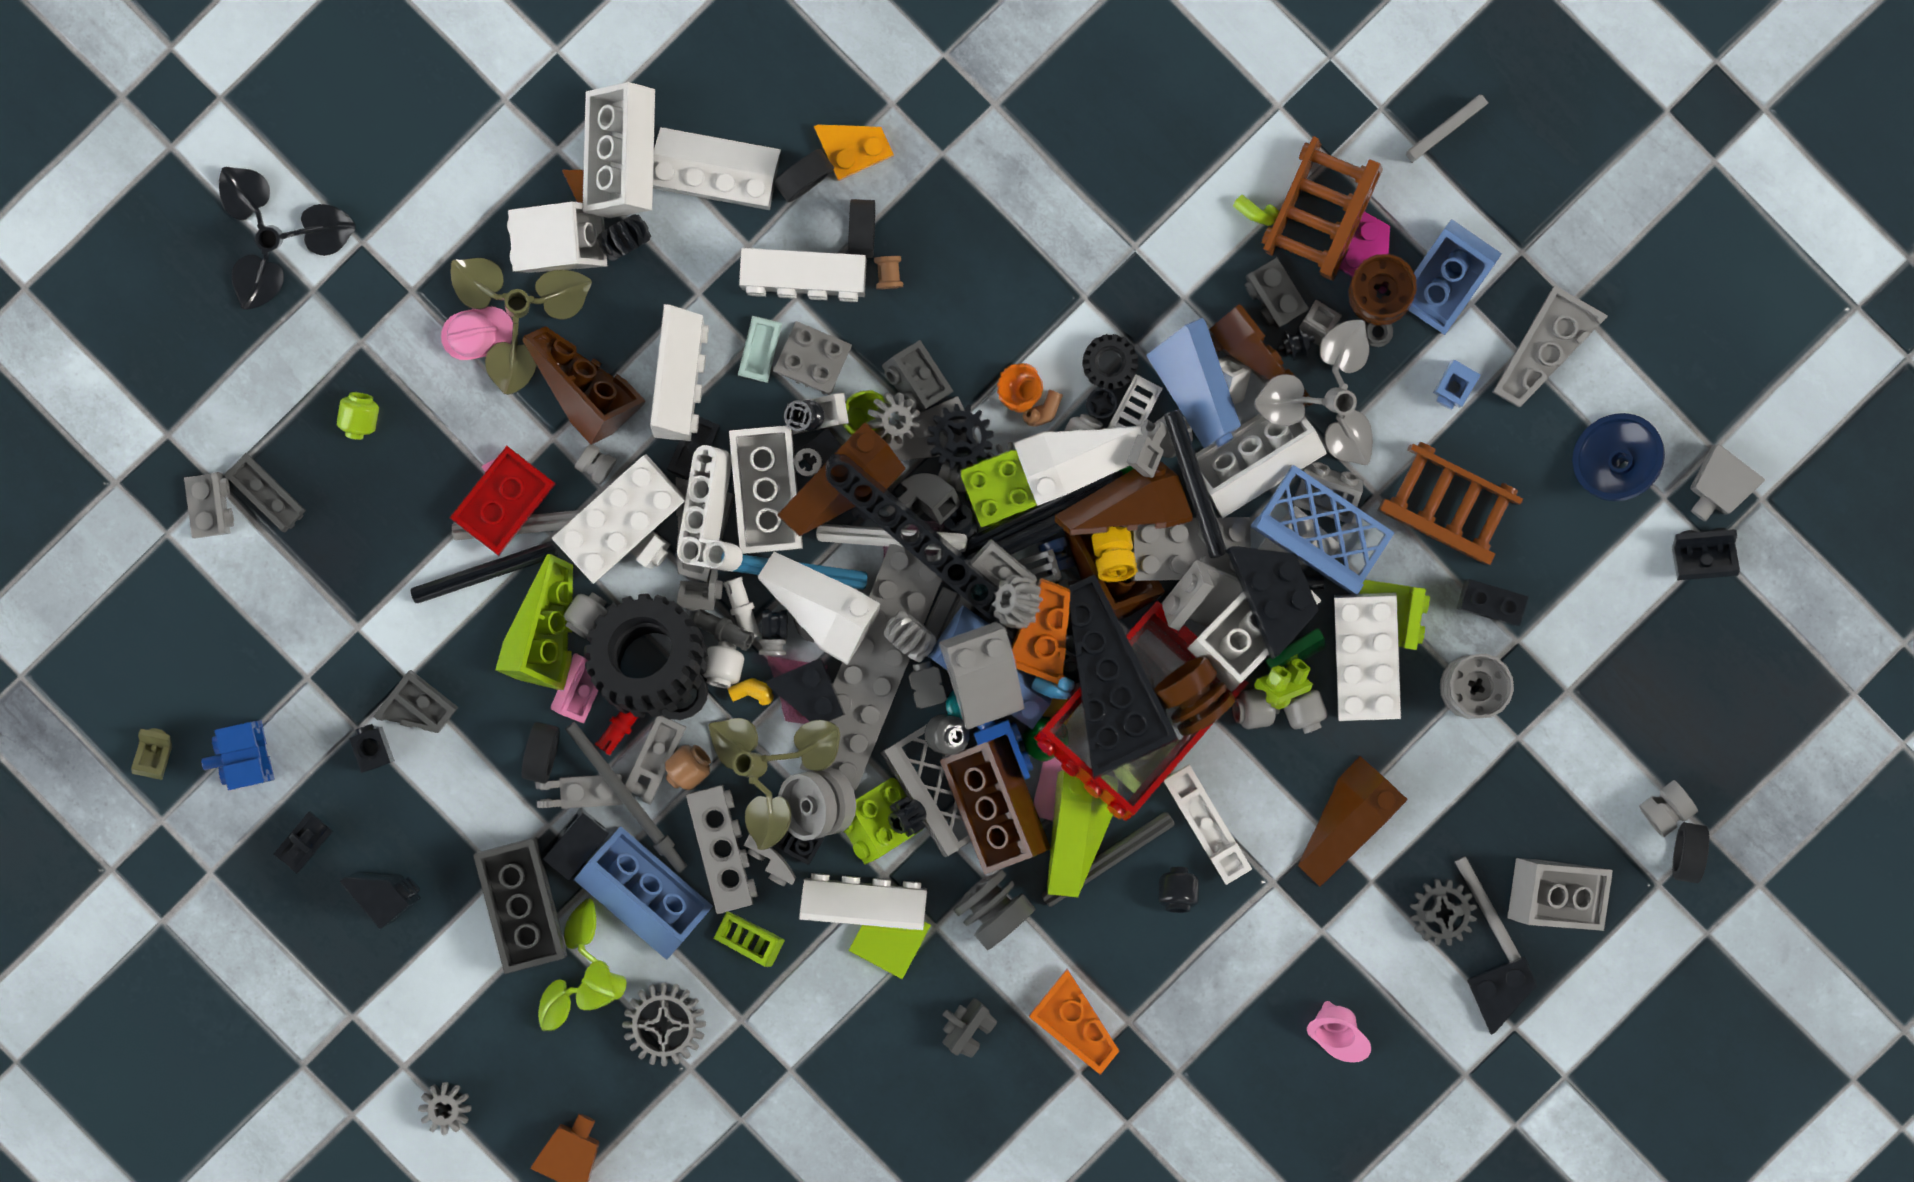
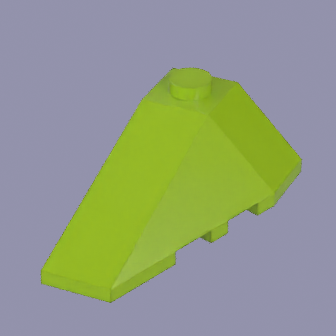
[495,554,573,690]
[1047,770,1118,898]

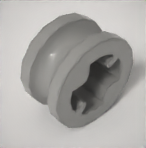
[794,448,822,476]
[759,639,786,655]

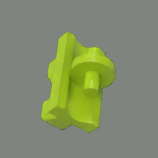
[1254,658,1313,709]

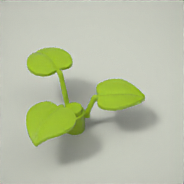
[538,897,626,1031]

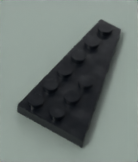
[1067,574,1178,780]

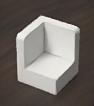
[1219,356,1251,405]

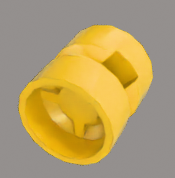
[1091,526,1138,582]

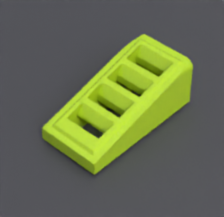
[713,911,785,967]

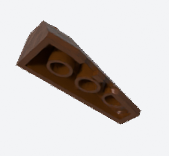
[1298,756,1408,886]

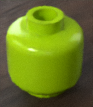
[337,392,379,440]

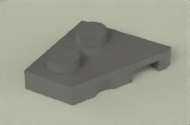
[373,670,458,733]

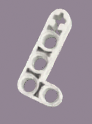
[677,445,743,571]

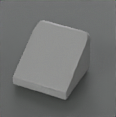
[1299,300,1342,346]

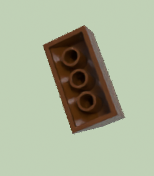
[940,734,1051,875]

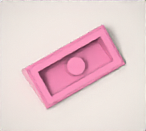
[551,653,598,723]

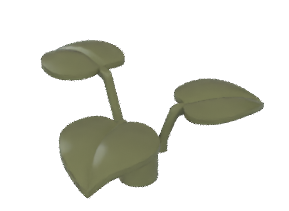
[451,258,592,395]
[709,718,840,850]

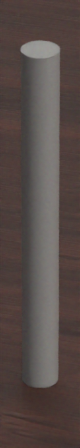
[1455,856,1521,962]

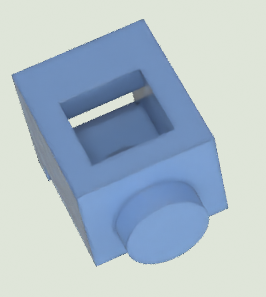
[1433,360,1481,410]

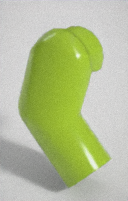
[1233,195,1280,226]

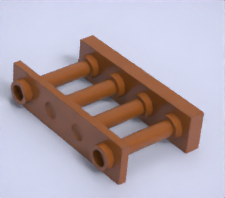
[1262,136,1383,281]
[1377,442,1523,565]

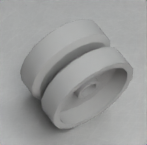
[778,767,856,841]

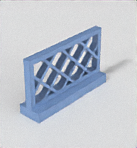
[1250,465,1394,595]

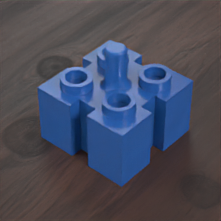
[201,720,275,790]

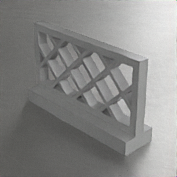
[880,724,971,857]

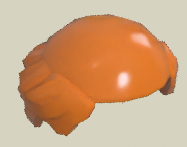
[997,363,1043,413]

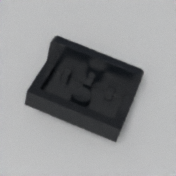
[1672,528,1740,581]

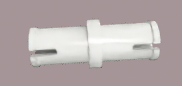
[723,577,761,638]

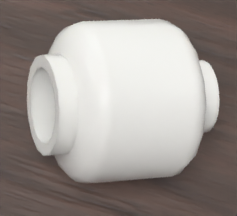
[702,641,744,688]

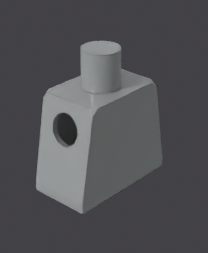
[1690,444,1765,521]

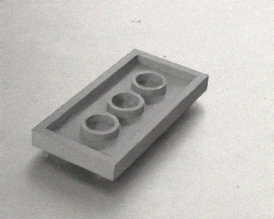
[1130,517,1251,581]

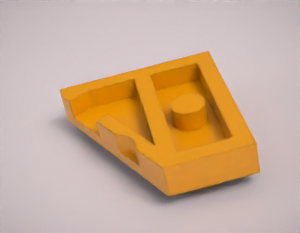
[814,125,894,181]

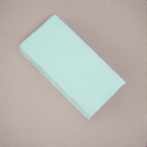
[738,316,782,383]

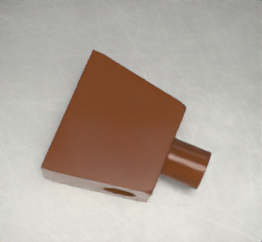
[531,1114,600,1182]

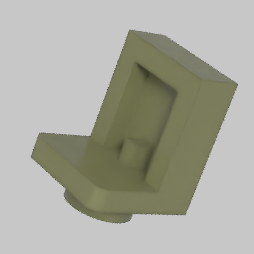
[131,728,172,780]

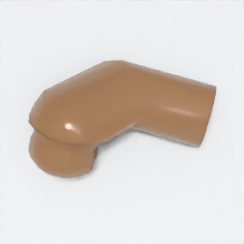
[1022,390,1063,427]

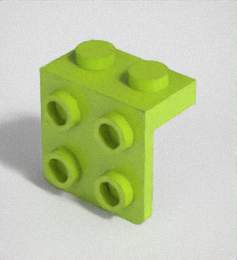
[960,450,1037,528]
[1359,580,1430,650]
[843,778,923,865]

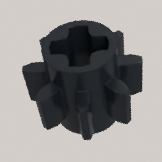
[888,796,927,837]

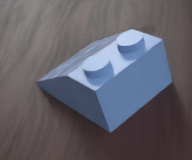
[1409,219,1502,335]

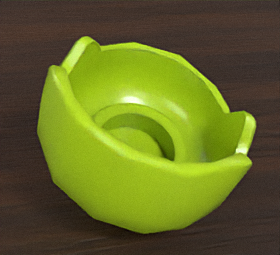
[843,390,890,435]

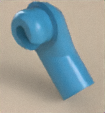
[1031,677,1075,699]

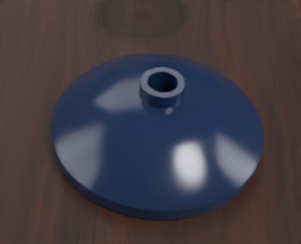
[1572,413,1665,501]

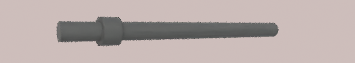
[565,722,687,873]

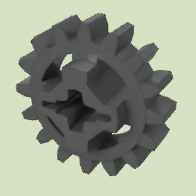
[1409,879,1477,946]

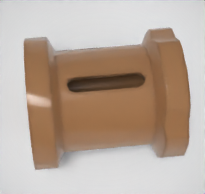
[874,256,903,289]

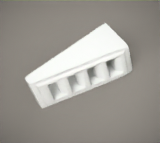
[1107,374,1163,428]

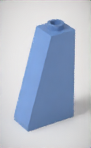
[1146,318,1241,448]

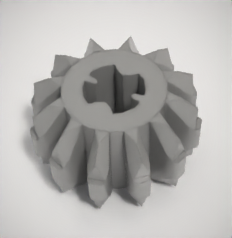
[868,393,920,445]
[992,575,1043,628]
[884,611,936,662]
[418,1082,472,1135]

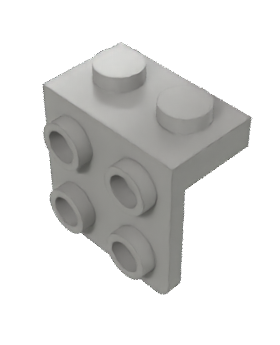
[1162,560,1243,631]

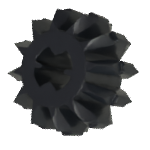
[597,214,651,261]

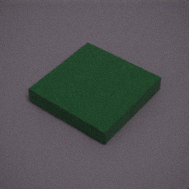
[1266,629,1325,673]

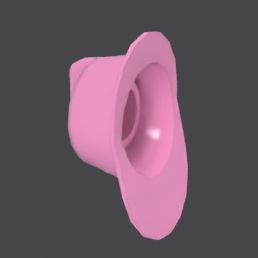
[441,306,513,360]
[1307,1001,1371,1063]

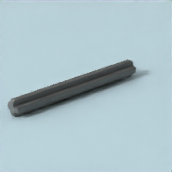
[1041,812,1174,907]

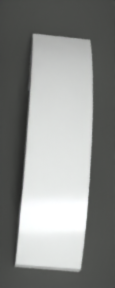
[1164,764,1252,885]

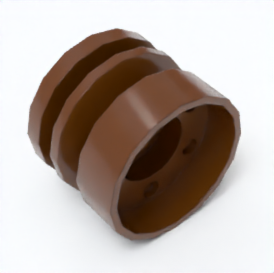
[1348,254,1417,326]
[1153,655,1235,736]

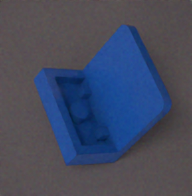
[972,718,1034,780]

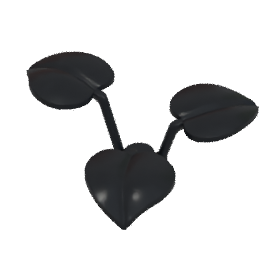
[219,167,356,310]

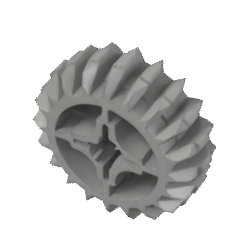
[622,982,706,1066]

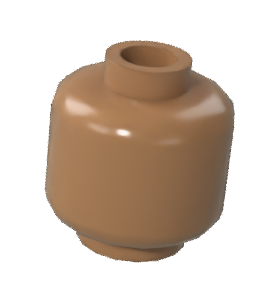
[665,745,711,790]

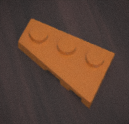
[1011,578,1070,684]

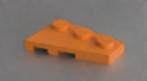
[1029,969,1119,1075]

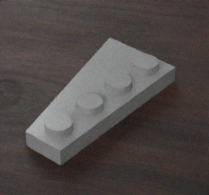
[1493,285,1608,407]

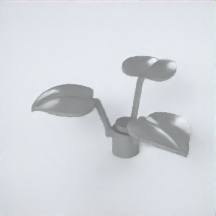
[1255,320,1373,465]

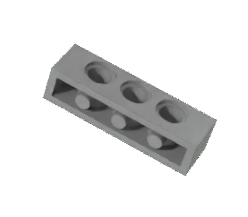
[686,785,758,914]

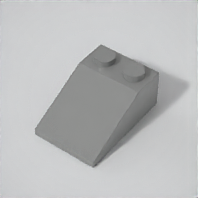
[939,622,1025,730]
[1508,858,1613,931]

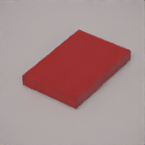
[450,445,556,556]

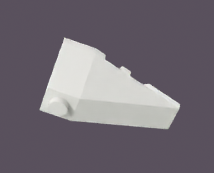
[1014,426,1143,506]
[758,552,880,665]

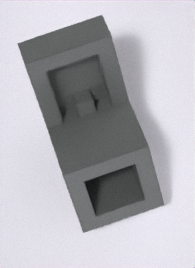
[886,473,962,530]

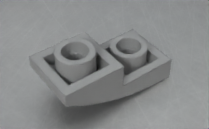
[744,834,796,887]

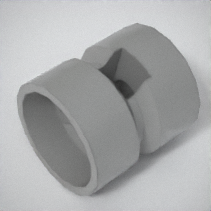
[1639,780,1698,837]

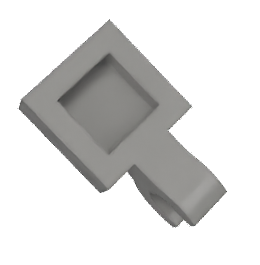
[1127,420,1167,478]

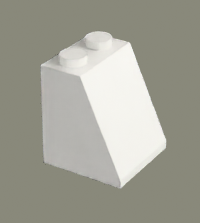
[507,202,608,273]

